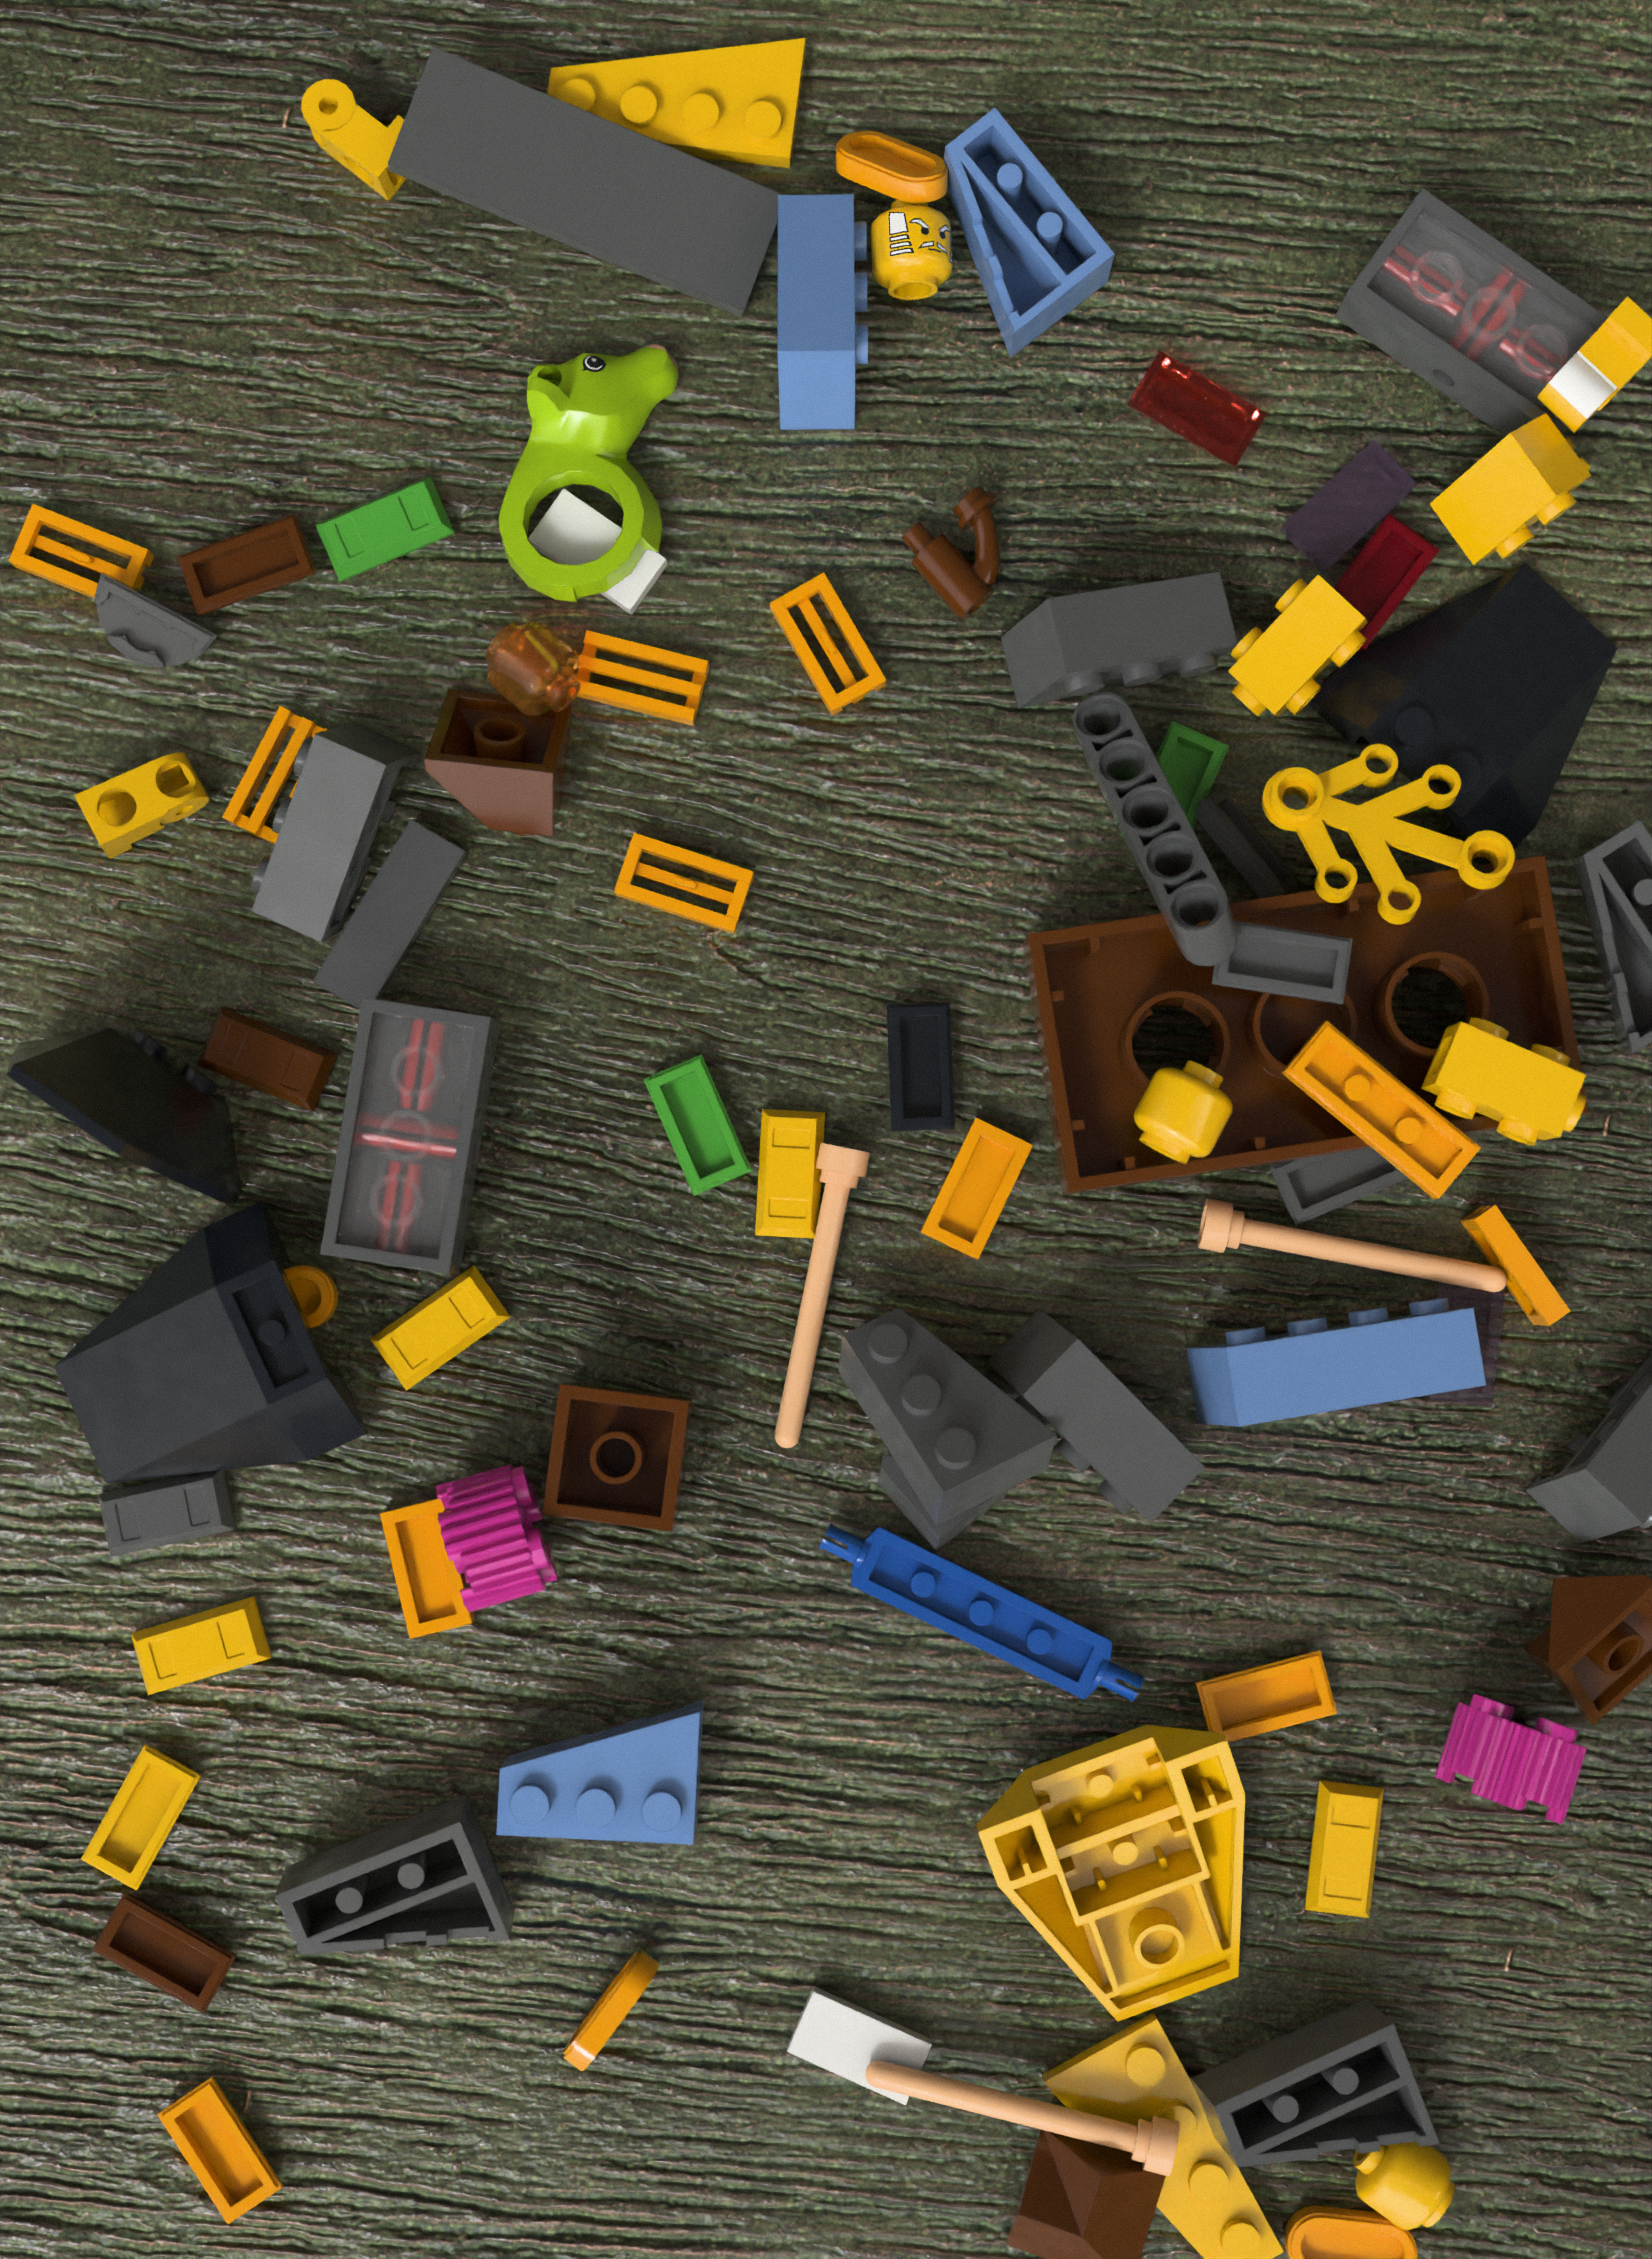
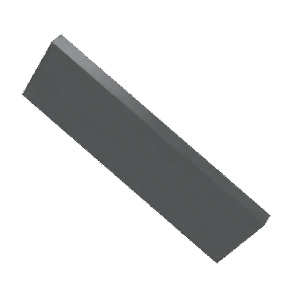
[388,46,784,317]

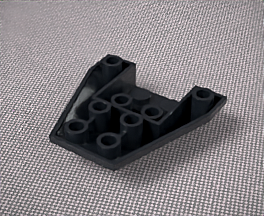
[54,1201,368,1483]

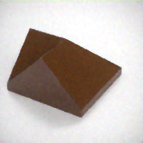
[1524,1575,1652,1725]
[1006,2129,1166,2259]

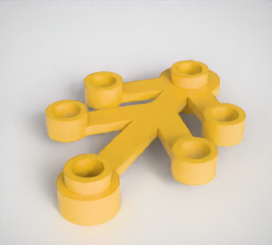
[1262,744,1515,925]

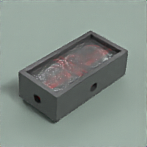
[1335,188,1608,437]
[320,997,500,1275]

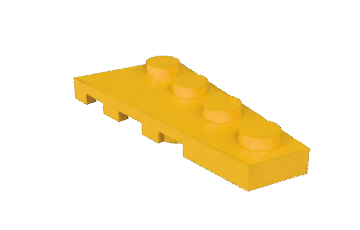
[547,38,806,169]
[1042,2012,1284,2259]

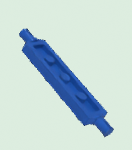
[819,1523,1144,1702]

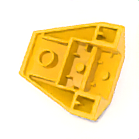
[976,1724,1245,2022]

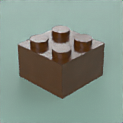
[542,1381,693,1532]

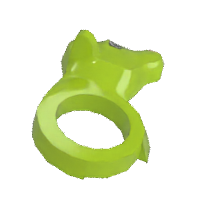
[499,344,679,602]

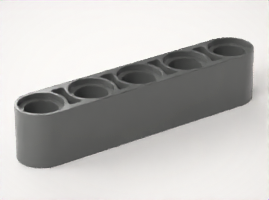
[1073,692,1239,966]

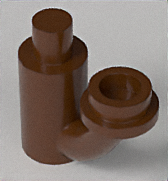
[902,486,1000,621]

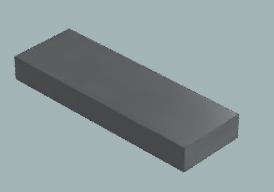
[313,819,468,1009]

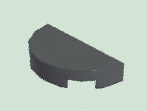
[95,572,218,668]

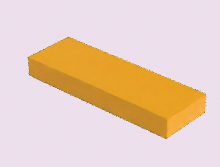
[1281,1021,1481,1199]

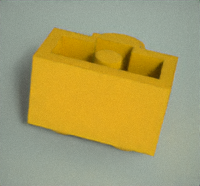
[1429,413,1591,565]

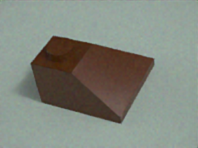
[424,689,573,836]

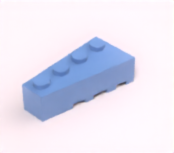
[1186,1297,1486,1427]

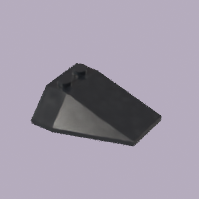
[1308,563,1618,865]
[6,1027,242,1204]

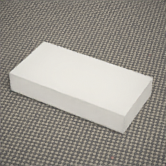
[528,488,668,615]
[787,1986,932,2105]

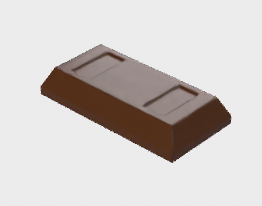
[177,514,317,616]
[197,1006,338,1112]
[92,1891,237,2014]

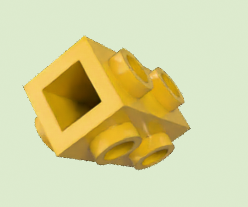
[1228,574,1368,717]
[1421,1018,1586,1146]

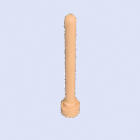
[774,1143,870,1448]
[1197,1198,1507,1292]
[865,2060,1180,2176]

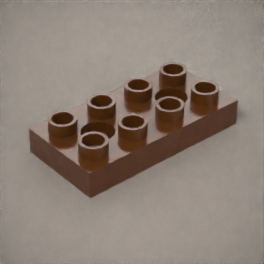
[1023,855,1589,1195]

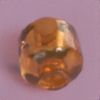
[485,621,581,716]

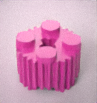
[436,1464,558,1612]
[1434,1694,1587,1824]

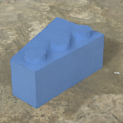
[944,108,1115,358]
[777,194,868,430]
[496,1700,704,1845]

